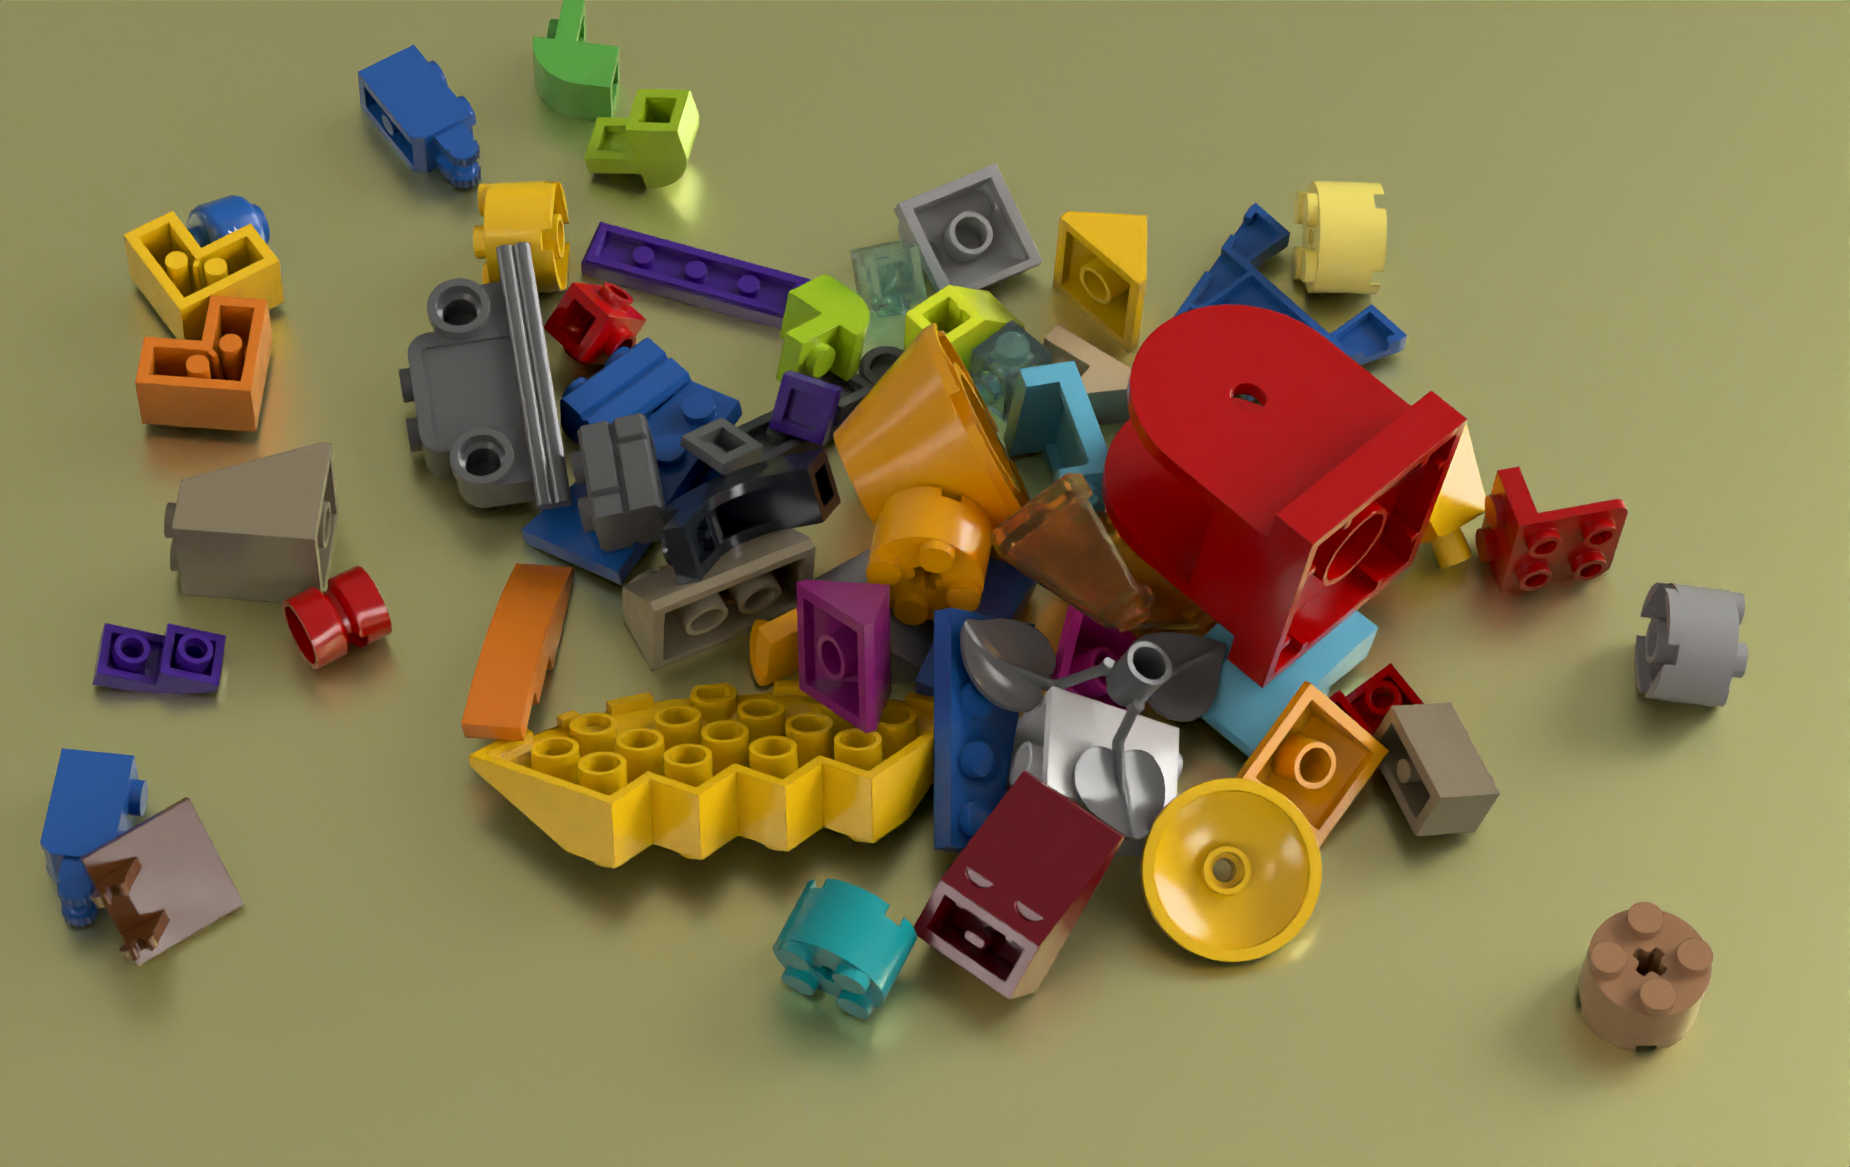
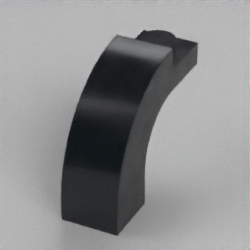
[660,448,841,585]

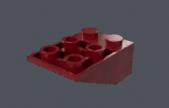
[914,771,1125,999]

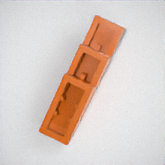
[461,563,575,742]

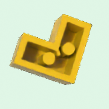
[123,211,285,341]

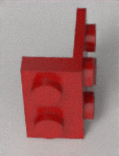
[1475,466,1628,593]

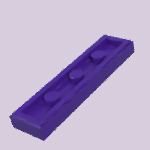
[581,222,811,330]

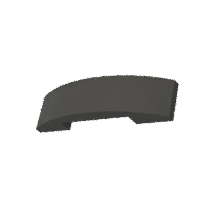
[680,370,874,475]

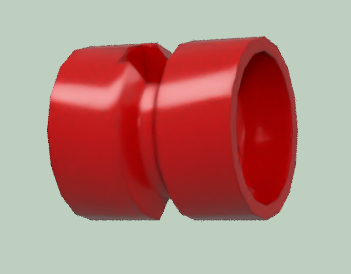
[282,565,392,670]

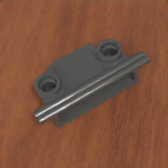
[398,242,572,511]

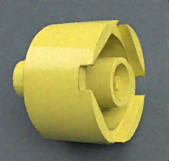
[1292,181,1387,294]

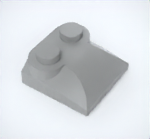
[894,163,1043,293]

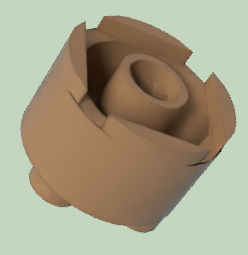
[1578,902,1713,1050]

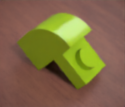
[584,89,700,189]
[776,273,870,382]

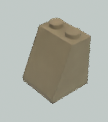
[164,442,339,603]

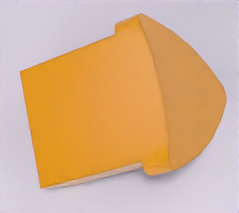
[749,608,799,686]

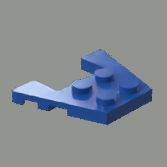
[1174,203,1407,401]

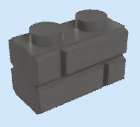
[570,413,665,552]

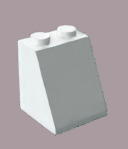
[1005,686,1183,857]

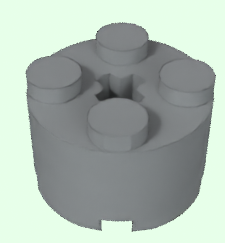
[1634,582,1748,707]

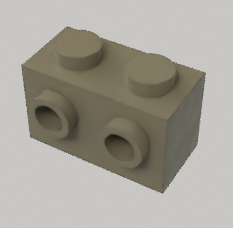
[1373,702,1500,836]

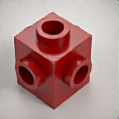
[543,282,647,366]

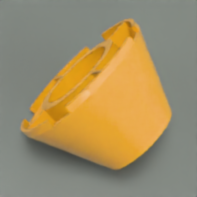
[833,323,1040,539]

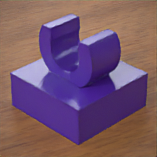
[769,370,843,445]

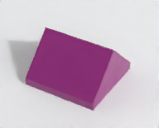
[796,579,891,734]

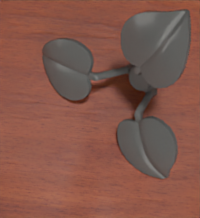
[960,618,1227,842]

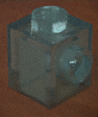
[850,239,927,317]
[970,320,1052,423]

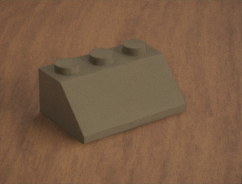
[622,528,816,671]

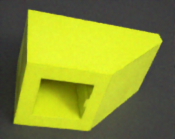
[903,285,1025,371]

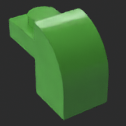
[532,0,620,121]

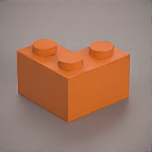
[135,295,273,432]

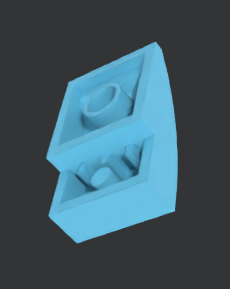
[1200,611,1379,757]

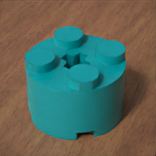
[773,878,917,1019]

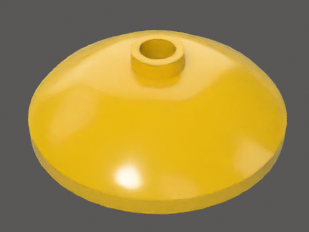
[1140,778,1322,962]

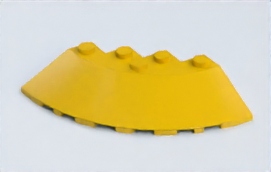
[469,681,934,869]

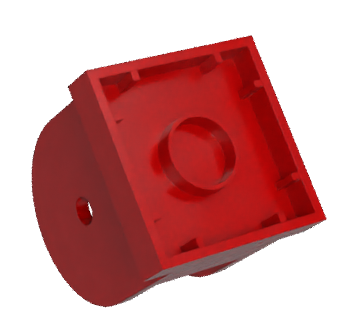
[1102,304,1468,688]

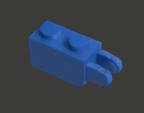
[357,45,481,190]
[40,748,148,928]

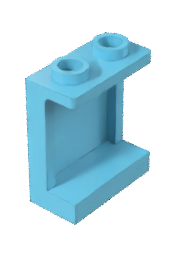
[1003,361,1108,547]

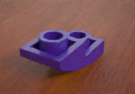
[92,623,226,694]

